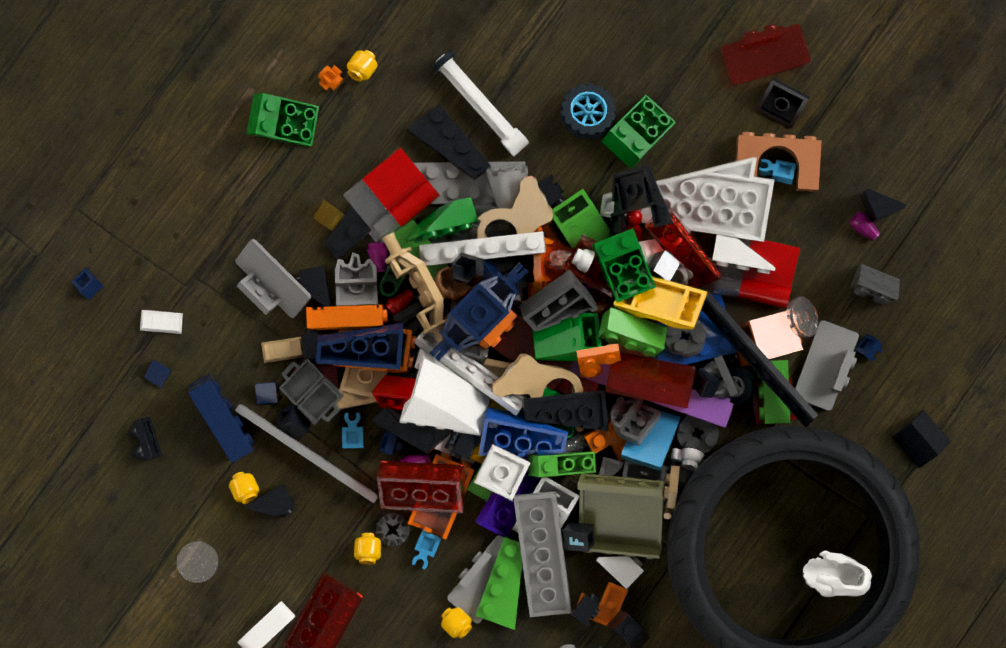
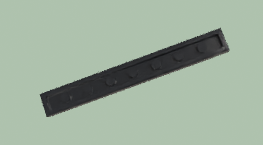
[701,290,818,427]

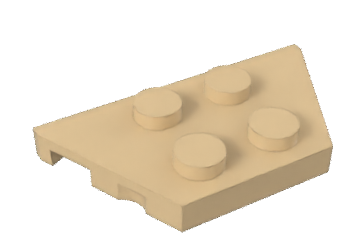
[334,367,388,409]

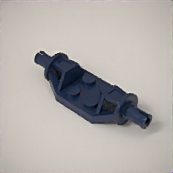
[430,262,529,361]

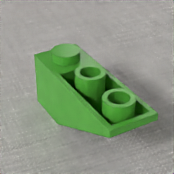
[527,451,596,477]

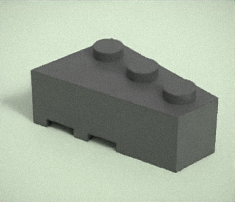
[519,270,598,332]

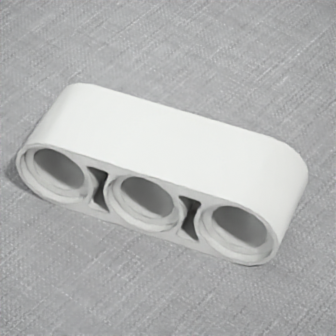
[237,601,295,648]

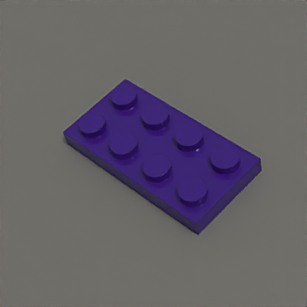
[475,455,542,538]

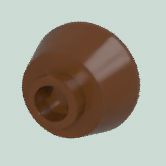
[586,291,611,318]

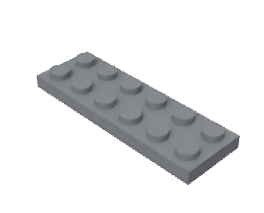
[414,161,525,205]
[514,491,572,617]

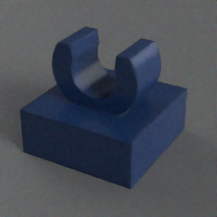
[855,333,883,361]
[378,431,404,455]

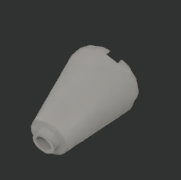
[486,165,528,223]

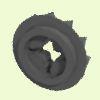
[376,513,410,546]

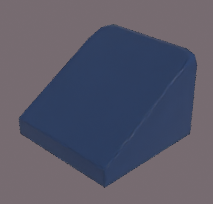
[483,259,501,279]
[71,268,103,299]
[144,359,172,388]
[255,382,278,404]

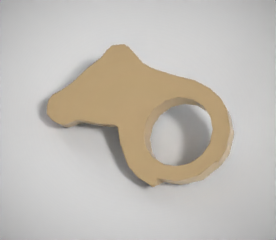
[477,176,553,258]
[492,354,583,397]

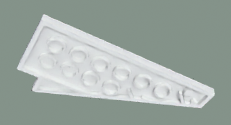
[600,157,774,242]

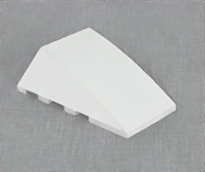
[399,349,490,436]

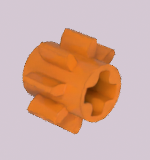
[318,65,343,91]

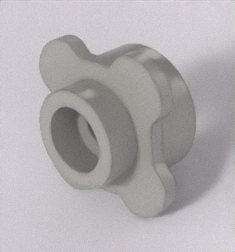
[672,263,693,286]

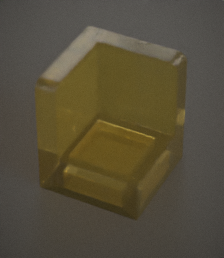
[313,199,344,232]

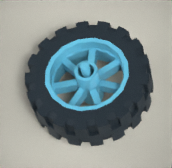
[560,83,616,140]

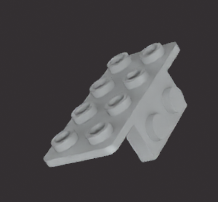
[236,239,311,318]
[795,320,859,410]
[448,535,523,623]

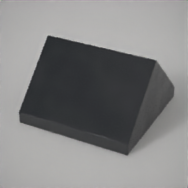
[755,78,809,129]
[860,188,906,222]
[892,410,951,468]

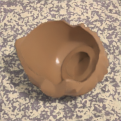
[434,266,471,300]

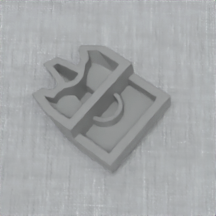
[335,252,378,306]

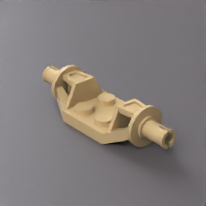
[382,232,446,343]

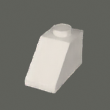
[596,556,644,589]

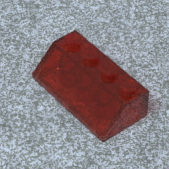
[644,206,723,289]
[605,352,696,408]
[377,461,465,513]
[283,573,364,648]

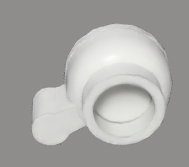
[572,248,595,273]
[670,448,704,472]

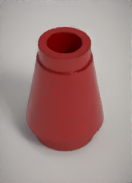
[384,288,415,316]

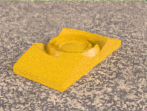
[613,276,707,330]

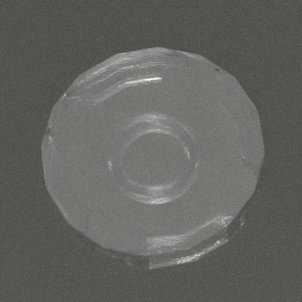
[786,297,819,338]
[177,541,219,583]

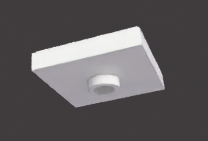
[474,444,530,501]

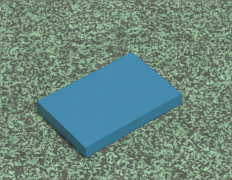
[621,408,681,471]

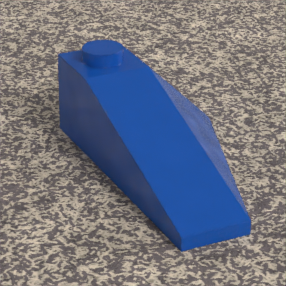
[478,407,568,457]

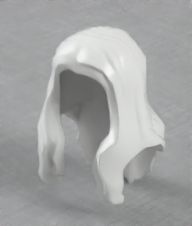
[803,551,872,597]

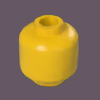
[347,50,377,81]
[229,472,259,504]
[354,533,381,564]
[441,607,472,638]

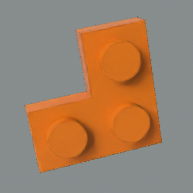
[576,344,621,378]
[582,419,627,462]
[576,582,628,626]

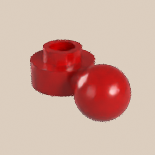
[626,211,642,242]

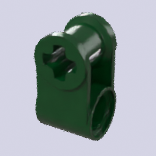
[379,264,408,299]

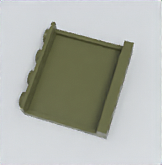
[578,473,665,559]

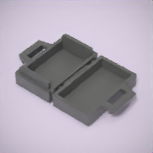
[279,359,344,425]

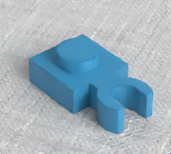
[758,159,797,185]
[342,413,364,448]
[412,530,441,569]

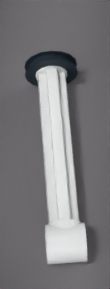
[430,49,529,157]

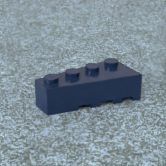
[316,323,403,370]
[188,373,254,463]

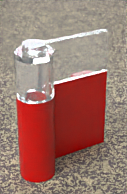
[343,148,440,243]
[710,236,800,309]

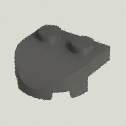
[610,397,662,446]

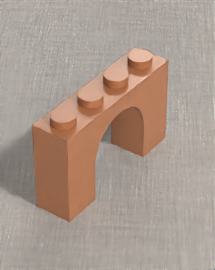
[735,132,822,192]

